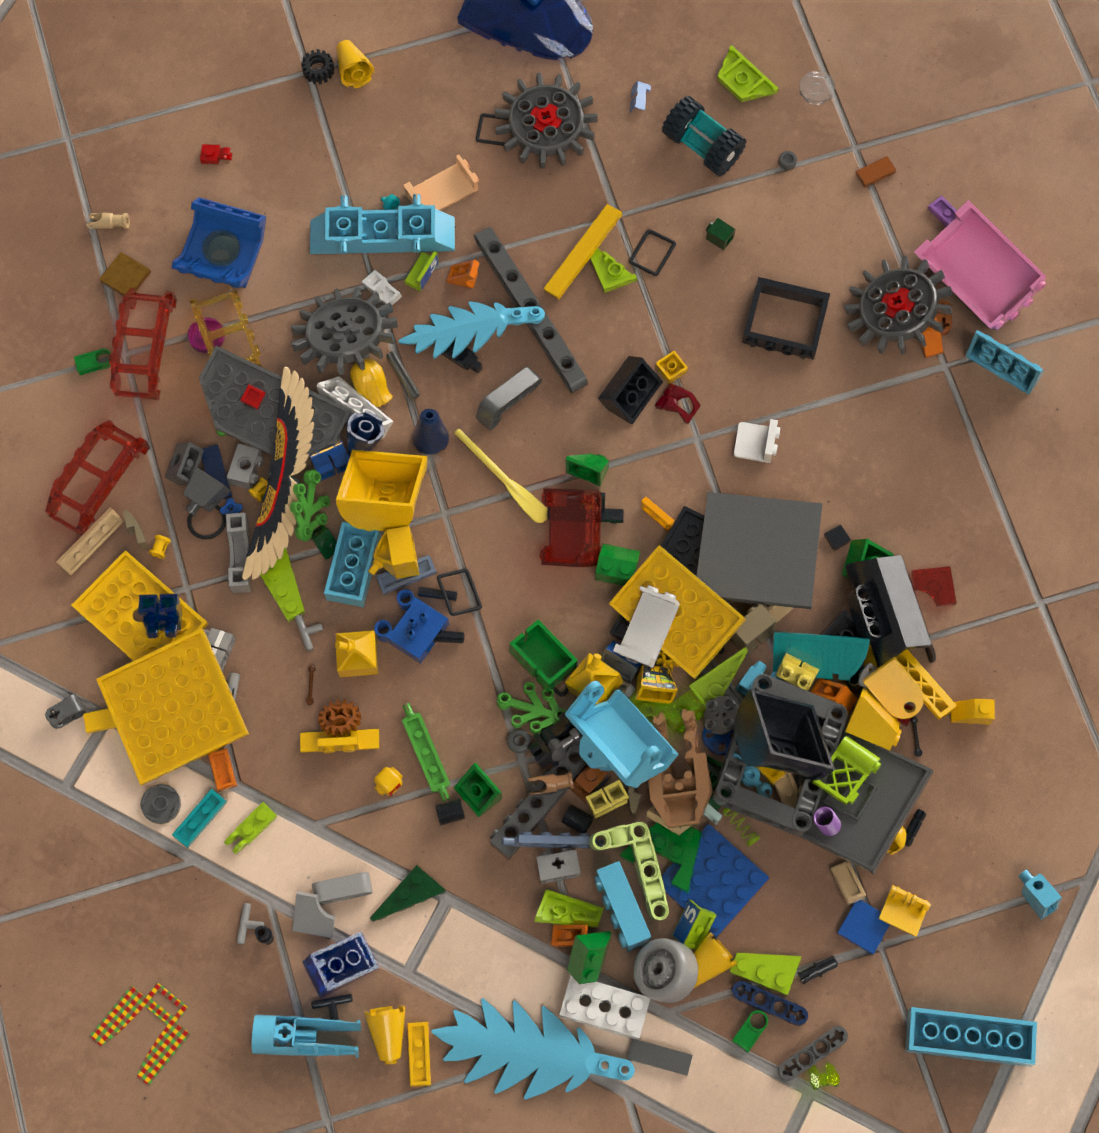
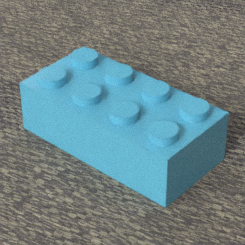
[324,522,382,608]
[594,861,651,952]

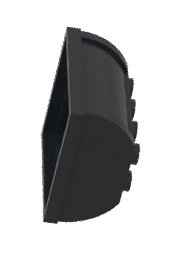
[734,689,835,781]

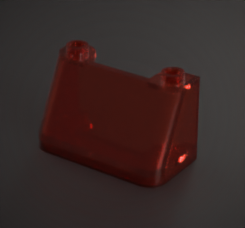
[540,488,602,567]

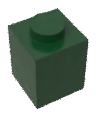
[706,218,736,251]

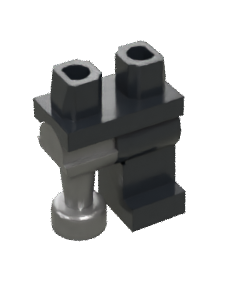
[528,712,582,769]

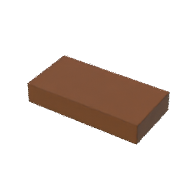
[856,156,896,188]

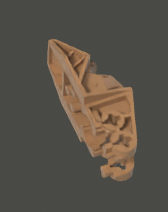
[648,709,713,828]

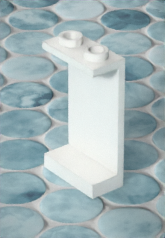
[613,585,680,668]

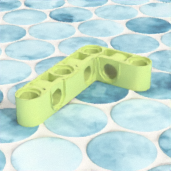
[589,822,669,920]

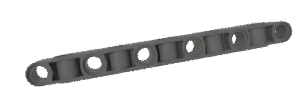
[474,226,588,393]

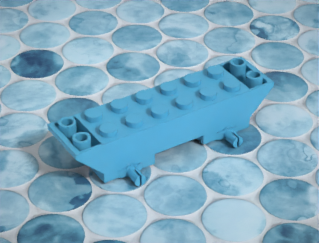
[310,194,455,254]

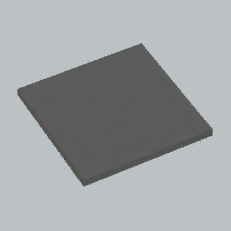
[696,492,822,609]
[780,728,933,874]

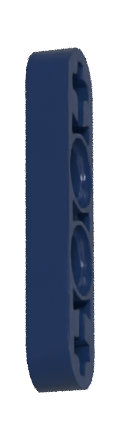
[731,981,808,1026]

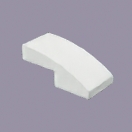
[362,270,402,305]

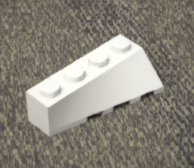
[317,376,393,440]

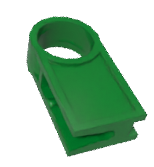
[74,348,114,376]
[732,1010,768,1053]

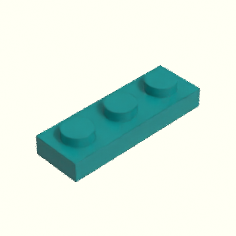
[172,789,227,848]

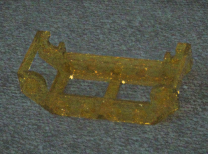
[189,285,266,369]

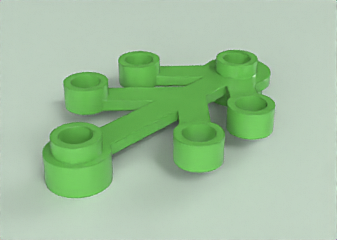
[290,470,330,541]
[496,682,567,734]

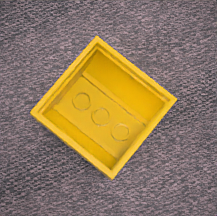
[336,450,427,532]

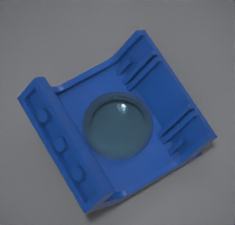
[172,197,266,288]

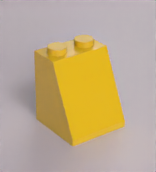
[845,687,902,751]

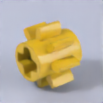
[657,652,679,672]

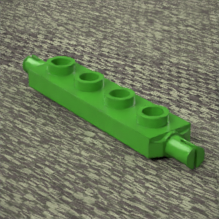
[402,703,450,802]

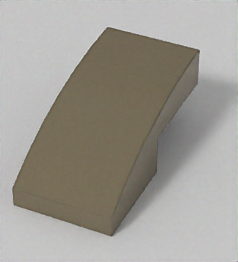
[123,510,149,550]
[628,786,641,817]

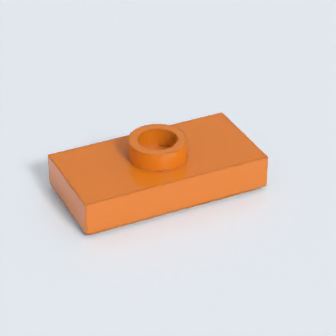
[208,748,237,792]

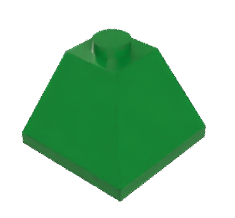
[565,454,609,486]

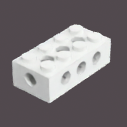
[560,976,650,1040]

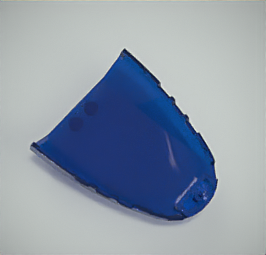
[457,0,593,61]

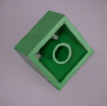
[842,538,894,579]
[595,544,640,586]
[567,931,612,984]

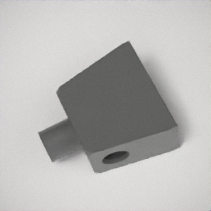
[184,467,231,516]

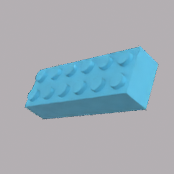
[905,1007,1037,1067]

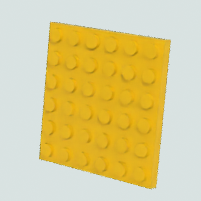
[96,628,249,786]

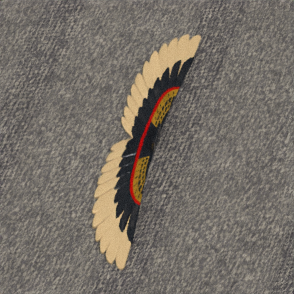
[242,367,314,580]

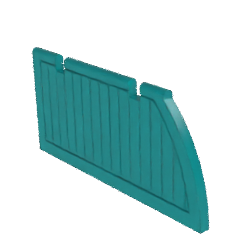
[772,631,870,681]

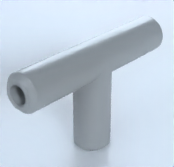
[295,614,323,652]
[236,903,264,944]

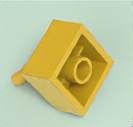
[368,526,420,579]
[335,631,378,677]
[565,653,623,705]

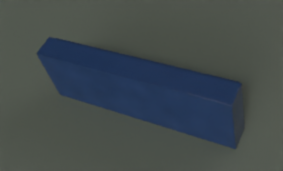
[202,444,232,499]

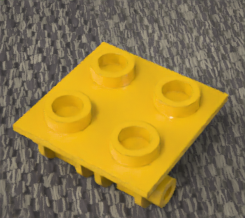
[879,885,931,937]

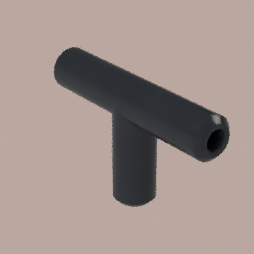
[311,994,353,1020]

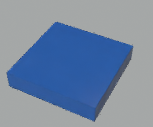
[837,900,890,955]

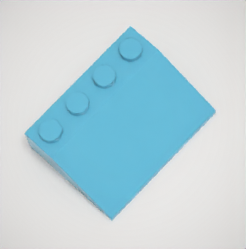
[965,330,1044,395]

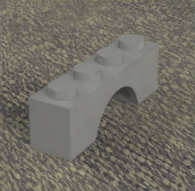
[226,513,252,594]

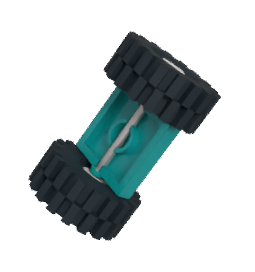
[662,96,747,176]

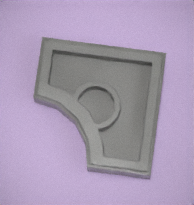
[292,891,335,938]

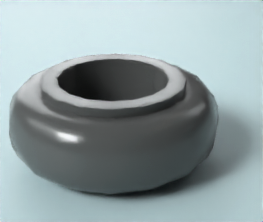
[507,729,531,753]

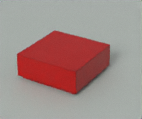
[240,384,266,410]

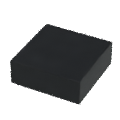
[824,525,851,551]

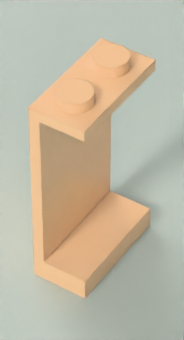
[403,155,479,211]

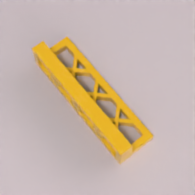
[896,649,957,720]

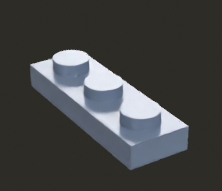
[376,555,437,595]

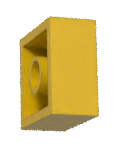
[655,351,688,384]

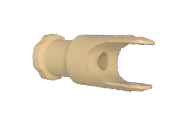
[87,213,130,229]

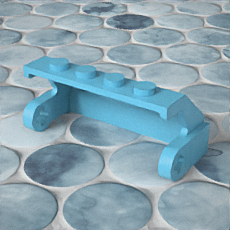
[565,681,679,788]

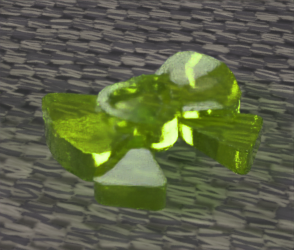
[809,1063,840,1090]

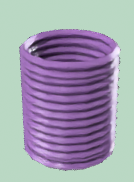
[813,807,841,836]

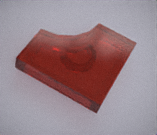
[911,566,957,607]

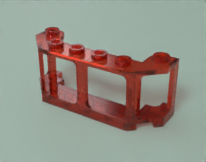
[109,288,177,400]
[45,420,150,536]

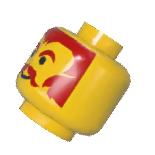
[373,767,403,796]

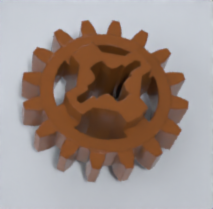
[318,699,361,738]

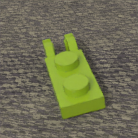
[224,802,278,854]

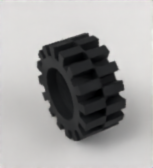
[301,49,334,84]

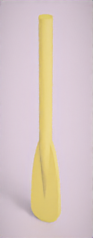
[454,429,548,523]

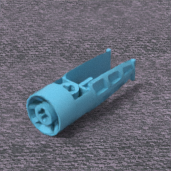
[252,1015,361,1058]

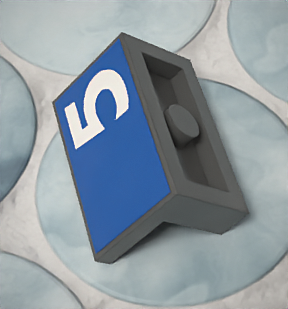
[601,640,643,683]

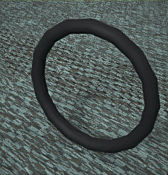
[187,505,226,539]

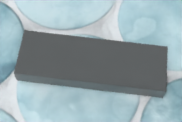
[627,1038,693,1076]

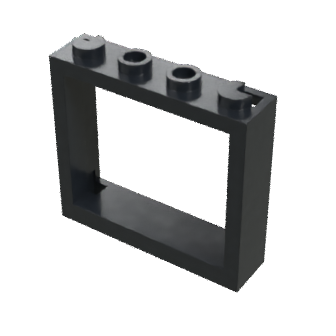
[742,277,830,360]

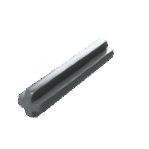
[386,351,420,399]

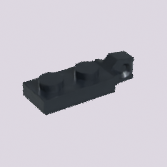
[434,340,483,374]

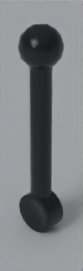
[910,716,923,757]

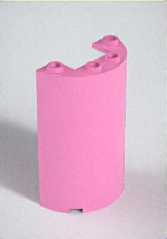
[914,200,1046,331]

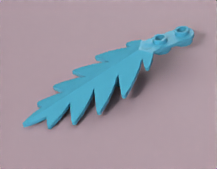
[399,301,545,359]

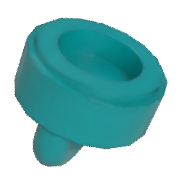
[380,194,400,210]

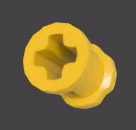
[248,477,268,502]
[148,535,171,559]

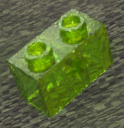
[660,689,706,734]

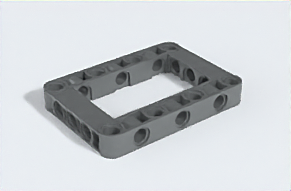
[712,674,848,836]

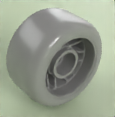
[633,938,698,1003]

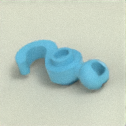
[724,753,772,797]

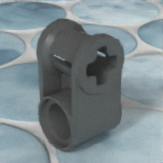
[45,694,86,729]

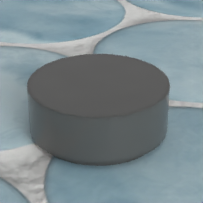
[779,151,797,170]

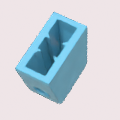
[1018,869,1062,920]

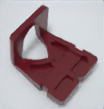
[655,383,701,424]

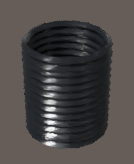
[435,799,465,826]
[562,804,594,834]

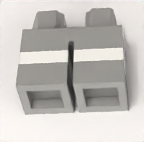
[204,628,236,672]

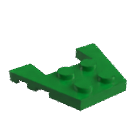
[620,823,702,894]

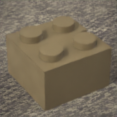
[730,604,776,657]

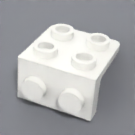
[734,419,780,463]

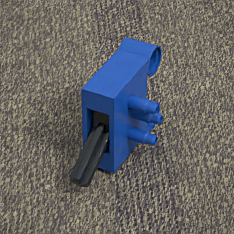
[374,589,465,664]

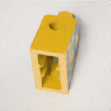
[636,662,677,704]

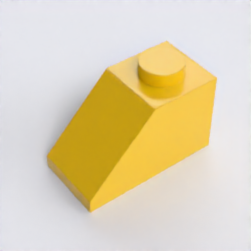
[951,699,995,725]

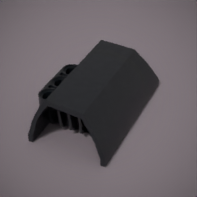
[845,555,936,668]

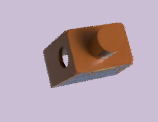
[571,765,611,804]

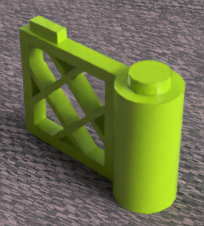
[813,736,882,805]

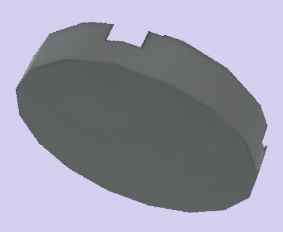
[140,784,181,824]

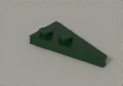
[370,865,446,922]

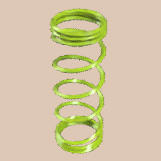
[722,807,760,846]

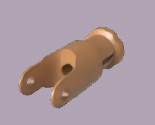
[527,771,574,795]

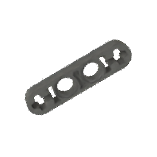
[778,1026,848,1081]

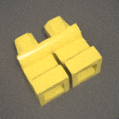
[776,653,820,691]
[586,780,629,819]

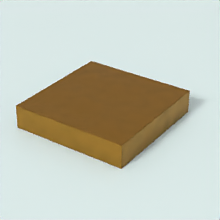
[99,252,151,300]

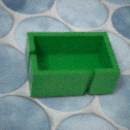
[509,619,578,692]

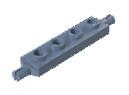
[501,832,604,849]

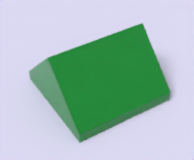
[454,762,502,817]

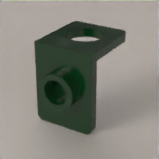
[311,525,337,560]

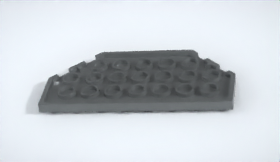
[199,346,352,456]

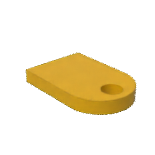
[863,656,924,719]

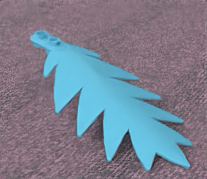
[431,999,635,1100]

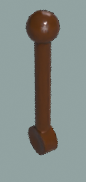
[306,665,316,705]

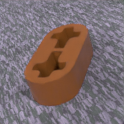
[936,300,952,336]

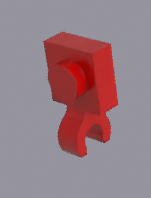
[200,144,233,164]

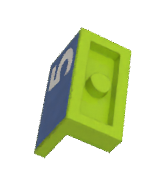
[405,251,439,291]
[672,899,717,950]

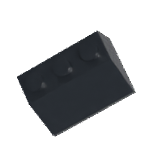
[598,356,663,424]

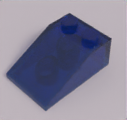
[302,931,379,998]

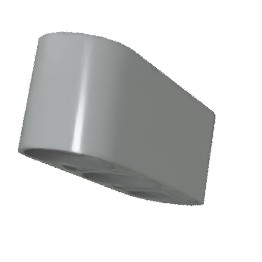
[312,872,373,905]

